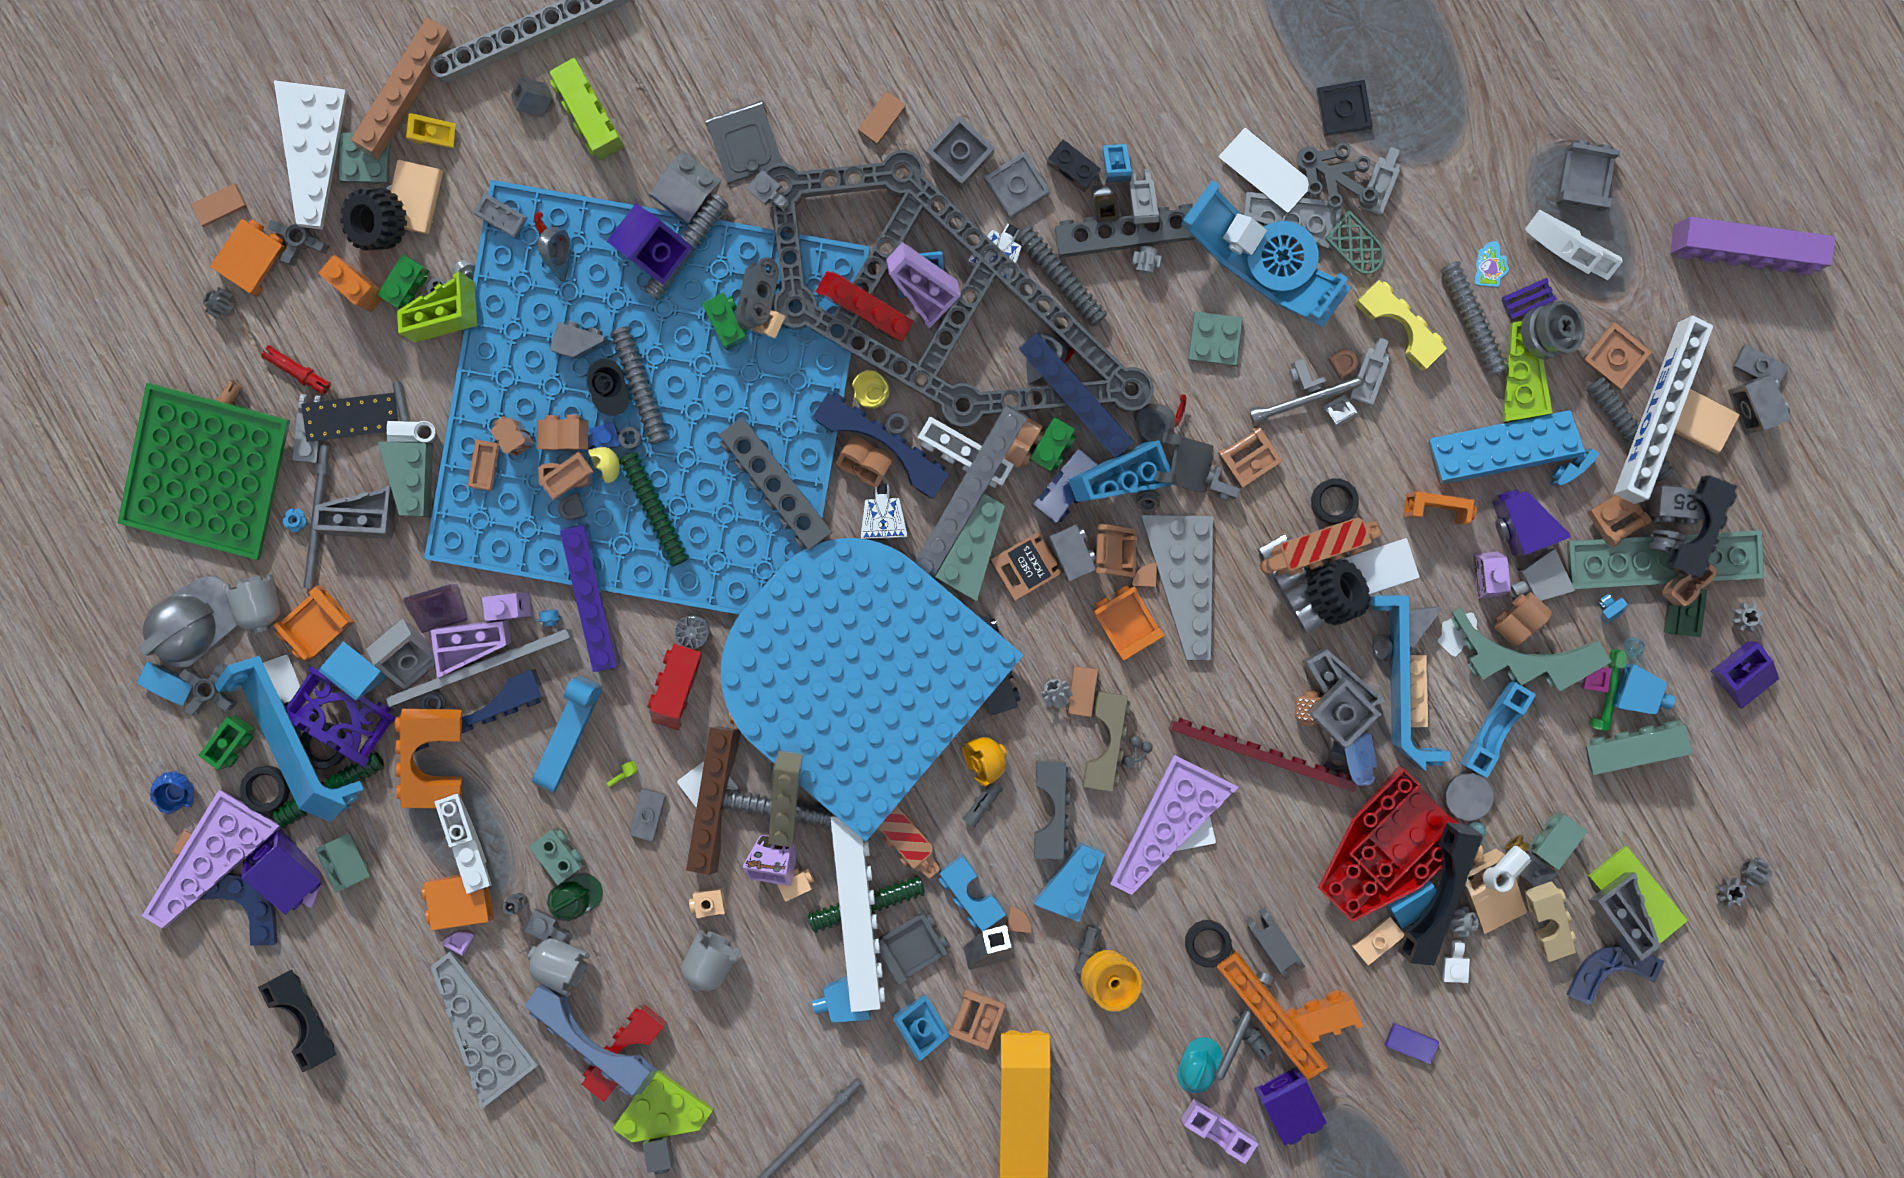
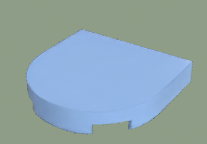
[1344,732,1377,786]

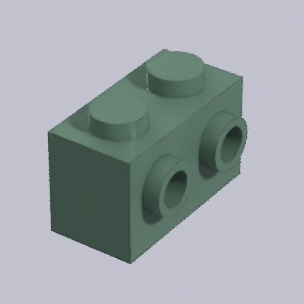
[1529,812,1587,870]
[529,827,585,885]
[315,833,370,893]

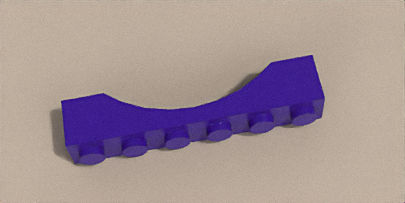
[560,523,620,672]

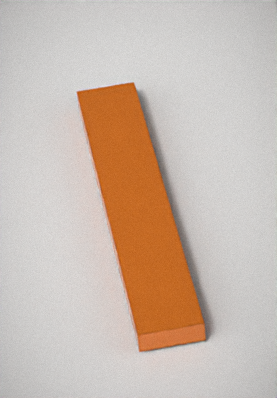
[1217,951,1328,1081]

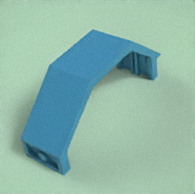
[1181,180,1351,327]

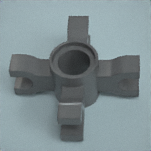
[268,220,329,266]
[179,663,237,716]

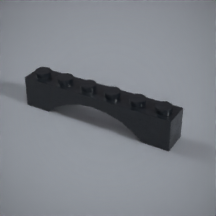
[1398,822,1483,966]

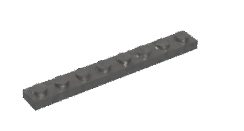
[915,405,1028,578]

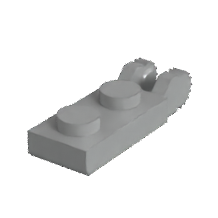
[1129,169,1159,224]
[292,394,323,463]

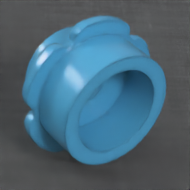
[283,509,307,532]
[537,610,561,626]

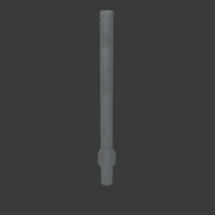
[303,445,330,589]
[757,1078,863,1178]

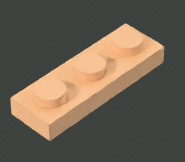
[1410,655,1428,727]

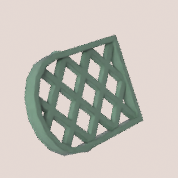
[1325,211,1384,274]

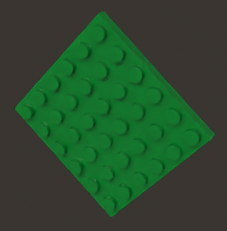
[117,383,290,560]

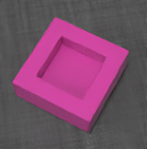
[1582,667,1612,692]

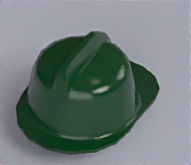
[547,874,603,921]

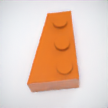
[1285,990,1364,1043]

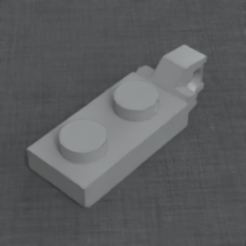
[1358,147,1400,216]
[1349,338,1390,406]

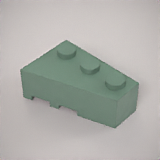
[378,442,433,517]

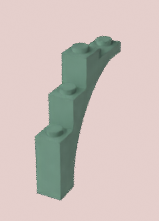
[1451,607,1612,691]

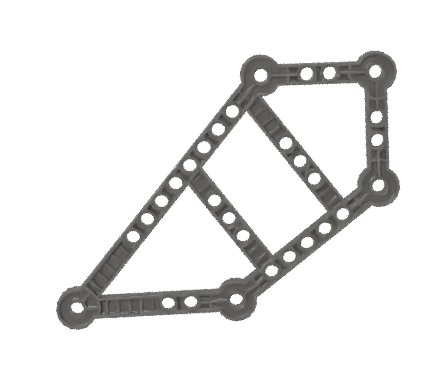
[764,150,1154,428]

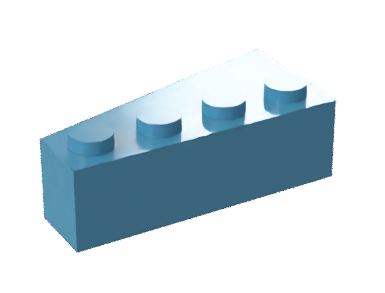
[1068,440,1172,502]

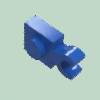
[579,422,621,453]

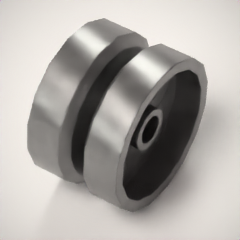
[1521,300,1585,360]

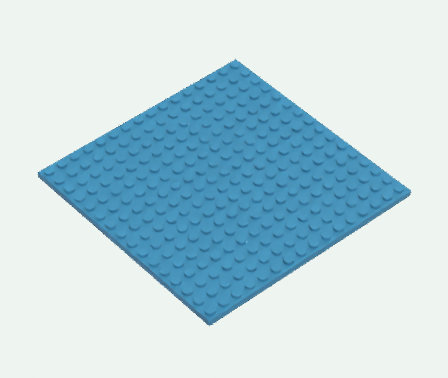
[424,180,870,615]

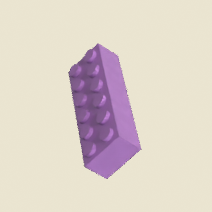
[1670,217,1836,275]

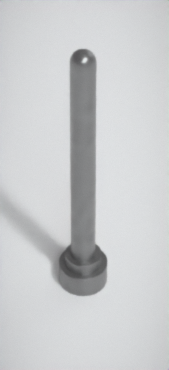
[1249,377,1363,427]
[1215,970,1275,1081]

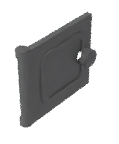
[705,101,783,183]

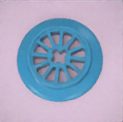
[1248,221,1319,291]

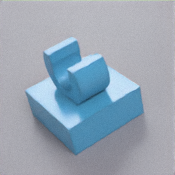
[1599,594,1628,625]

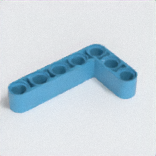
[532,676,603,793]

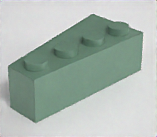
[935,494,1005,601]
[1586,720,1692,775]

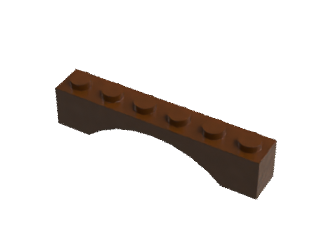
[686,726,741,875]

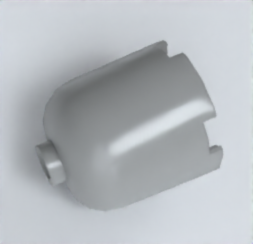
[223,574,281,633]
[681,930,741,992]
[527,938,590,997]

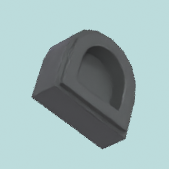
[558,493,587,520]

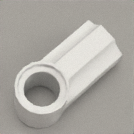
[387,421,436,444]
[1483,845,1531,892]

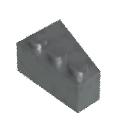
[312,486,396,539]
[1302,649,1385,706]

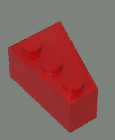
[647,644,702,731]

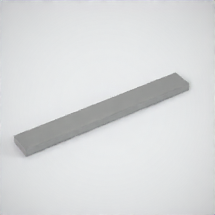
[386,629,574,707]

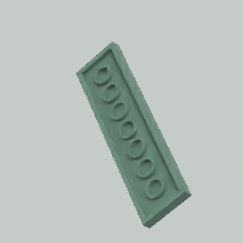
[1567,530,1764,589]

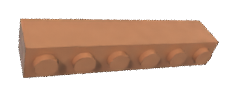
[351,17,453,160]

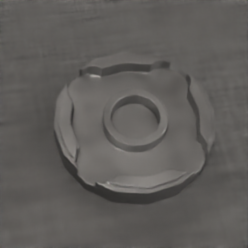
[1444,773,1493,821]

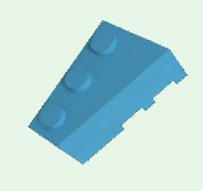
[1033,842,1105,922]

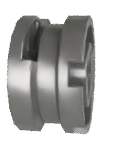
[1648,529,1687,553]
[675,615,710,649]

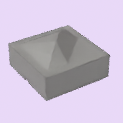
[1324,394,1357,428]

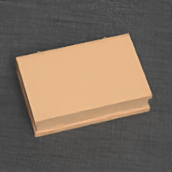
[391,160,444,235]
[1674,389,1740,455]

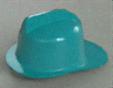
[1177,1037,1222,1093]

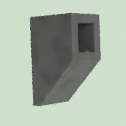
[550,320,608,360]
[963,926,1015,970]

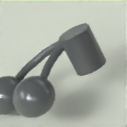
[1121,736,1153,768]

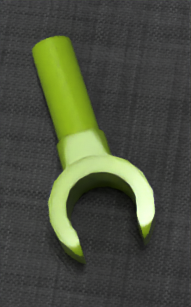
[607,761,637,788]

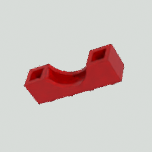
[815,271,914,342]
[581,1004,667,1102]

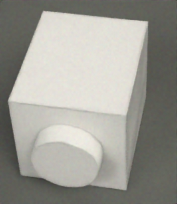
[1223,214,1267,255]

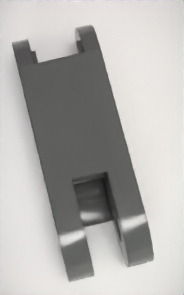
[736,257,779,330]
[1245,907,1305,980]

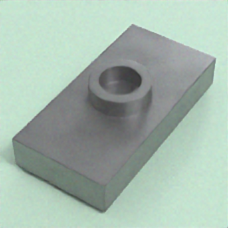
[473,192,528,239]
[1732,345,1788,383]
[630,788,666,841]

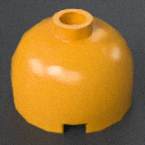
[962,737,1007,787]

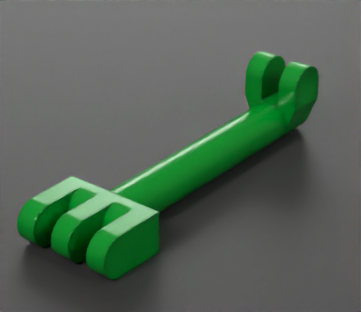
[1589,649,1627,731]

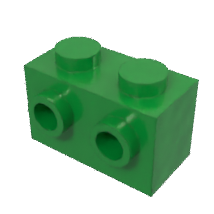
[377,254,429,309]
[702,292,749,350]
[1029,417,1076,472]
[198,715,256,770]

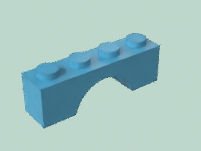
[1459,681,1536,778]

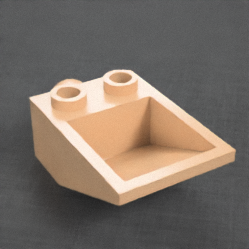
[1463,846,1527,934]

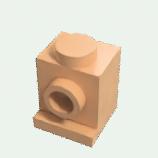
[777,868,815,902]
[689,887,727,918]

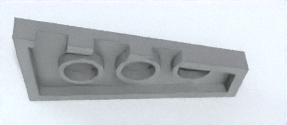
[1243,192,1342,252]

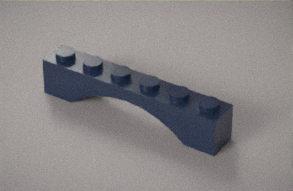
[1019,331,1134,458]
[811,392,949,499]
[415,669,546,752]

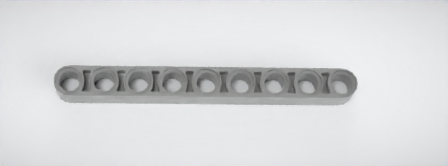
[430,0,629,82]

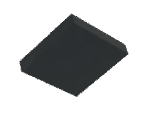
[1316,80,1373,137]

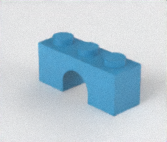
[939,854,1006,932]

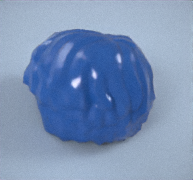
[150,771,194,815]

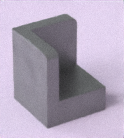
[511,76,552,116]

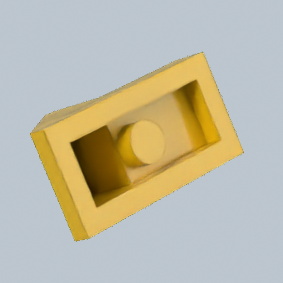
[406,113,456,148]

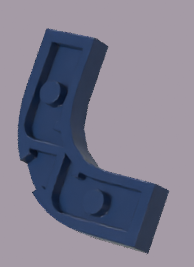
[200,873,277,946]
[1566,945,1665,1006]

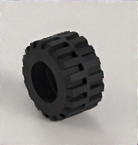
[340,188,407,251]
[1307,559,1370,626]

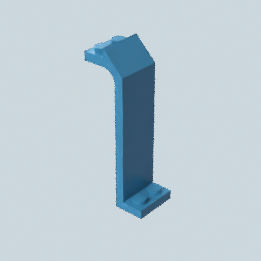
[1368,595,1450,771]
[215,656,364,822]

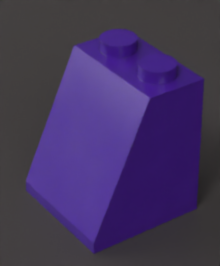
[606,203,693,285]
[1492,489,1571,555]
[241,828,321,915]
[1254,1067,1327,1145]

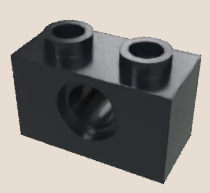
[1047,139,1101,193]

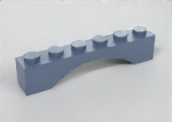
[525,983,658,1096]

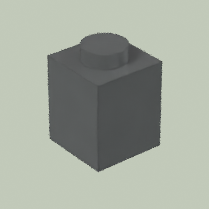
[643,1136,674,1174]

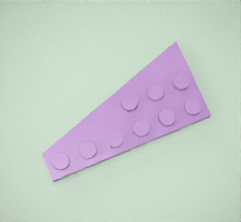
[1110,754,1239,895]
[142,790,281,928]

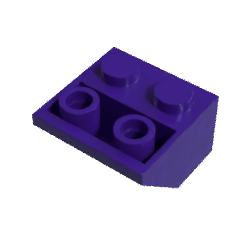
[1710,641,1779,709]

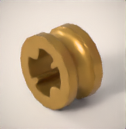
[1504,835,1529,851]

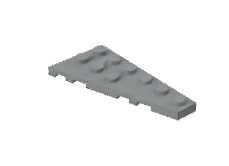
[1140,515,1213,660]
[430,950,539,1110]

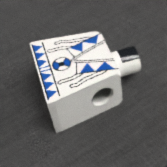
[968,224,1022,279]
[861,484,907,539]

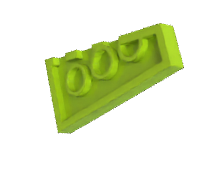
[1503,321,1553,422]

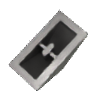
[1409,606,1442,648]

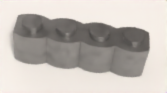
[1257,535,1326,633]

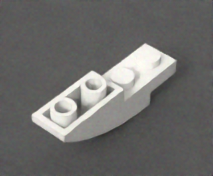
[1525,210,1623,280]
[435,794,492,894]

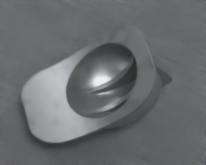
[137,576,237,668]

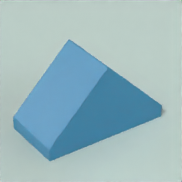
[1103,144,1132,183]

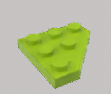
[613,1070,714,1142]

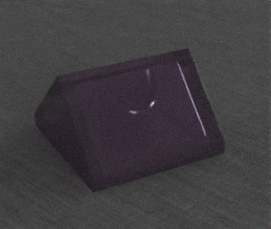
[404,584,468,633]

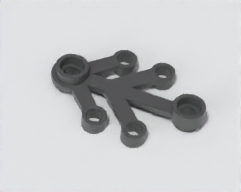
[1296,143,1379,210]

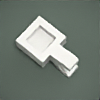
[1442,940,1470,983]

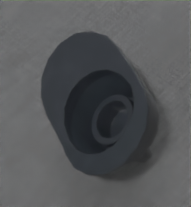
[587,359,629,416]

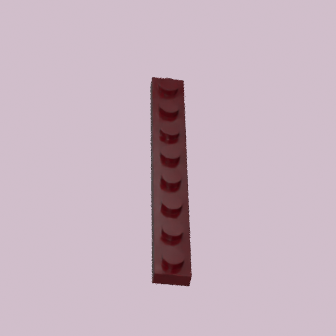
[1169,718,1357,792]

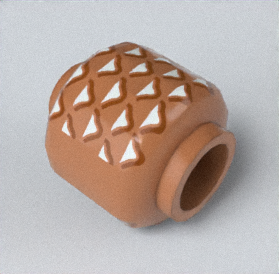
[1295,691,1321,727]

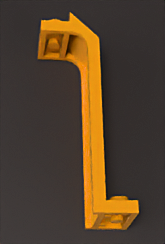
[999,1030,1050,1178]

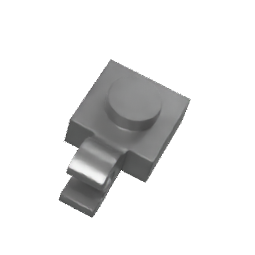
[746,170,789,211]
[524,908,570,942]

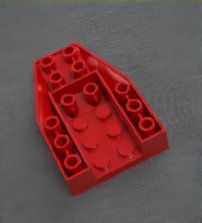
[1318,766,1459,922]

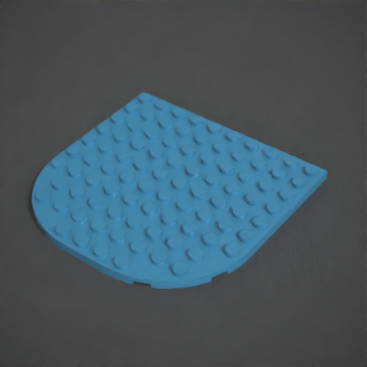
[721,538,1024,841]

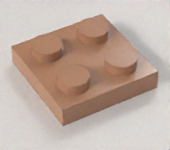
[1582,322,1652,390]

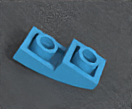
[1550,448,1600,486]
[137,661,192,706]

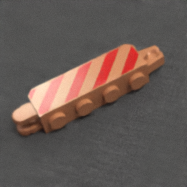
[1259,517,1382,577]
[875,804,940,879]

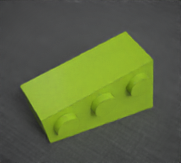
[397,271,477,343]

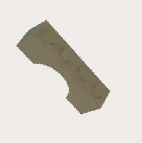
[1082,691,1131,792]
[768,751,803,847]

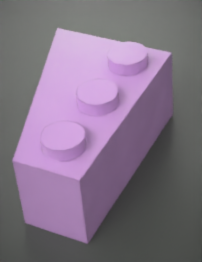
[887,242,961,328]

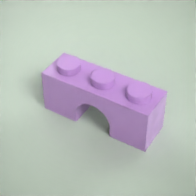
[1181,1099,1258,1164]

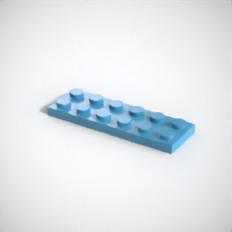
[1428,410,1585,485]

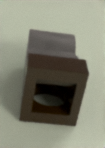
[1092,185,1119,223]

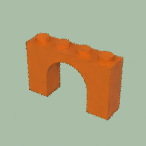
[395,709,462,808]

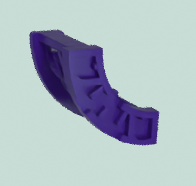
[284,666,396,767]

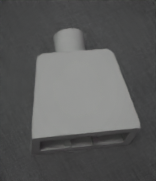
[1511,549,1575,601]

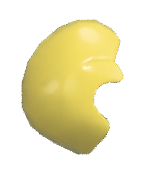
[852,370,890,409]
[589,447,620,483]

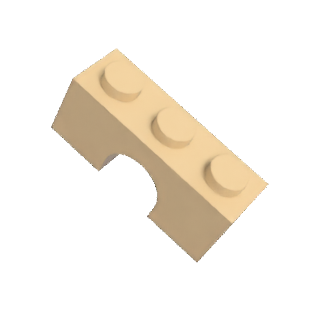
[1524,881,1577,962]

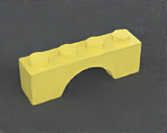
[1354,280,1447,371]

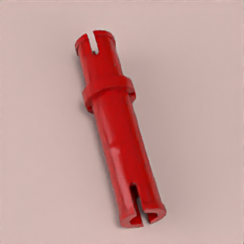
[261,345,331,396]

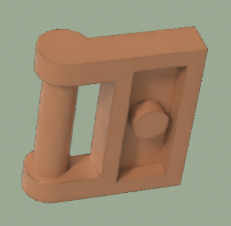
[1218,426,1282,488]
[1587,495,1652,548]
[948,988,1006,1050]

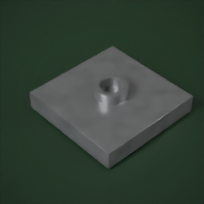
[984,151,1051,218]

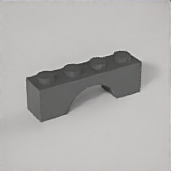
[1034,760,1071,859]

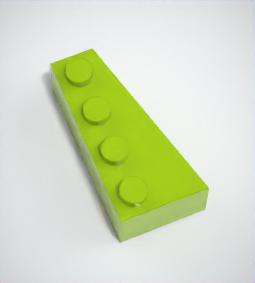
[549,57,625,161]

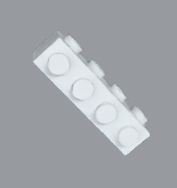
[918,417,1014,488]

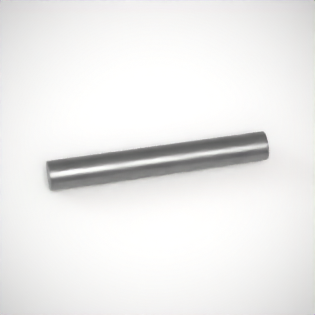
[392,382,410,422]

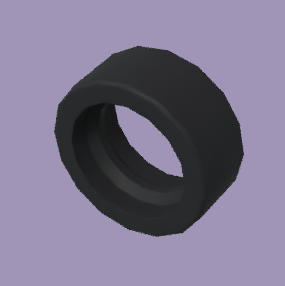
[1311,478,1359,524]
[300,723,346,769]
[240,766,290,813]
[1185,920,1232,968]

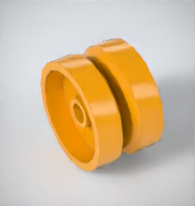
[1081,950,1142,1011]

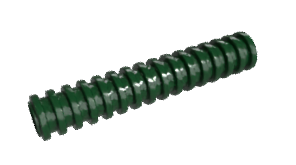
[619,452,690,567]
[273,751,384,829]
[808,875,925,933]

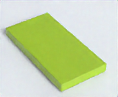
[1588,845,1688,944]

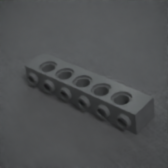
[1055,204,1196,258]
[719,417,833,550]

